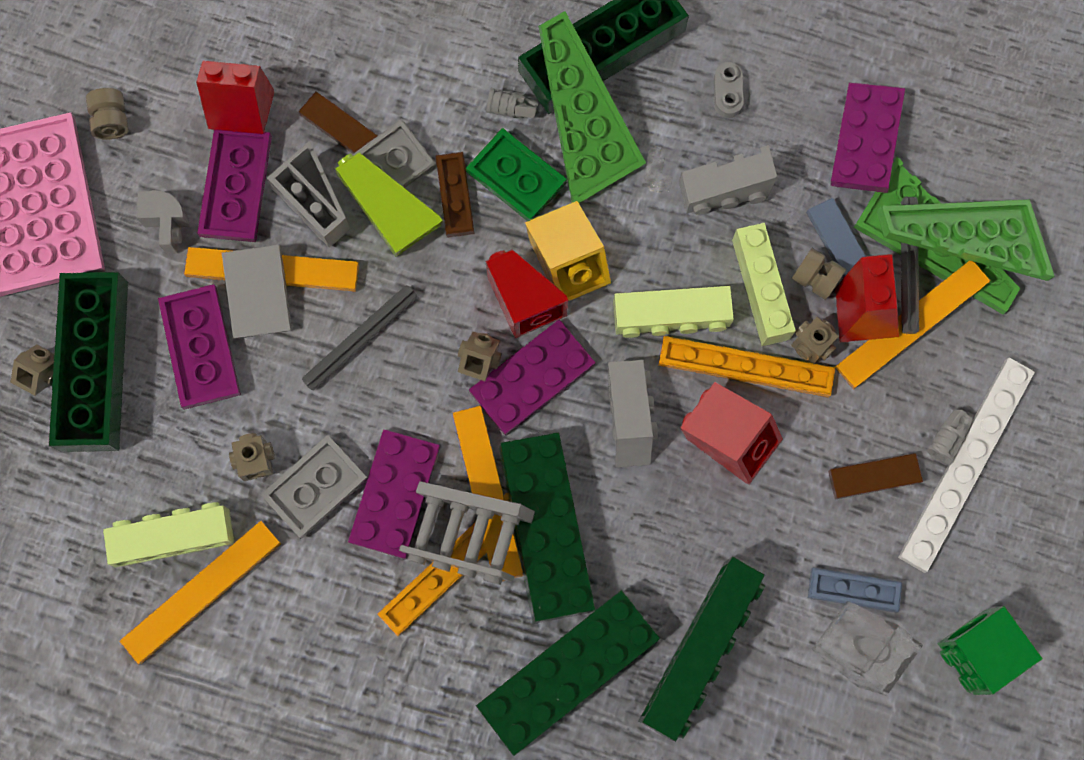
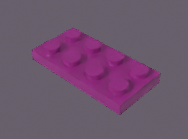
[831,82,905,193]
[197,130,272,242]
[158,284,241,410]
[469,319,596,436]
[348,429,440,560]

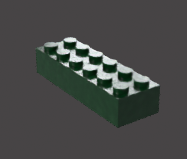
[518,0,689,115]
[49,272,128,452]
[499,432,595,624]
[638,556,765,742]
[476,590,660,756]

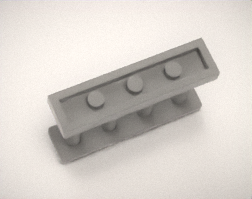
[399,481,535,585]

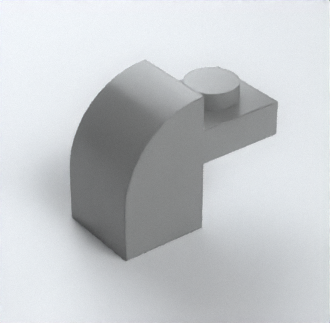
[137,190,190,254]

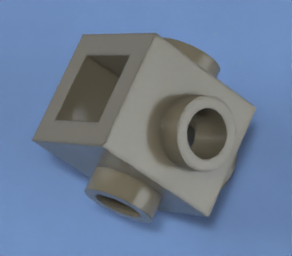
[791,317,839,364]
[458,332,502,381]
[10,344,54,396]
[229,433,275,481]

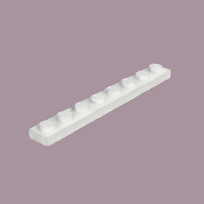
[898,358,1035,573]

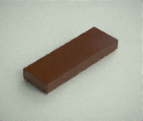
[298,91,378,154]
[435,152,475,238]
[828,453,923,500]

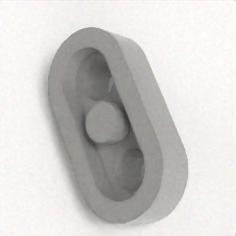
[714,62,744,118]

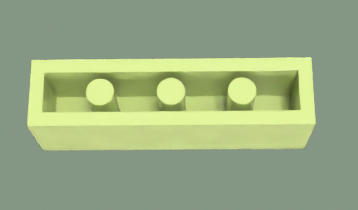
[732,223,796,346]
[613,286,734,338]
[103,502,234,567]

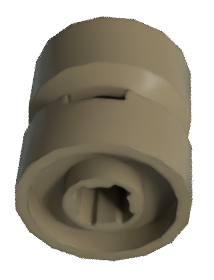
[86,88,129,140]
[792,247,846,300]

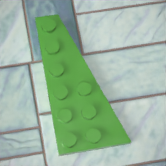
[538,11,646,203]
[853,156,1020,315]
[877,199,1055,281]

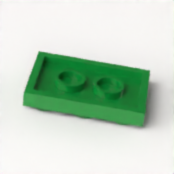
[466,128,567,221]

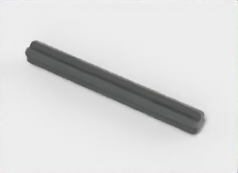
[901,196,919,334]
[302,285,417,390]

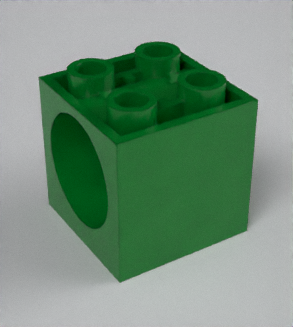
[937,606,1043,695]

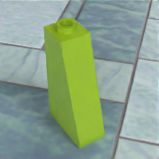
[335,152,443,257]

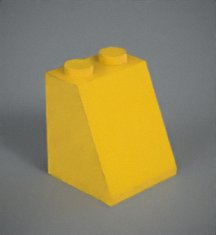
[525,201,611,301]

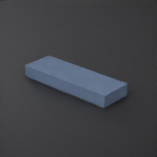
[806,198,866,278]
[807,568,902,613]

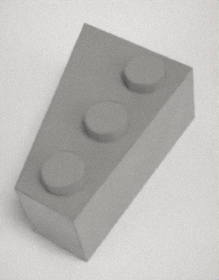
[267,141,350,248]
[679,145,777,215]
[608,360,658,468]

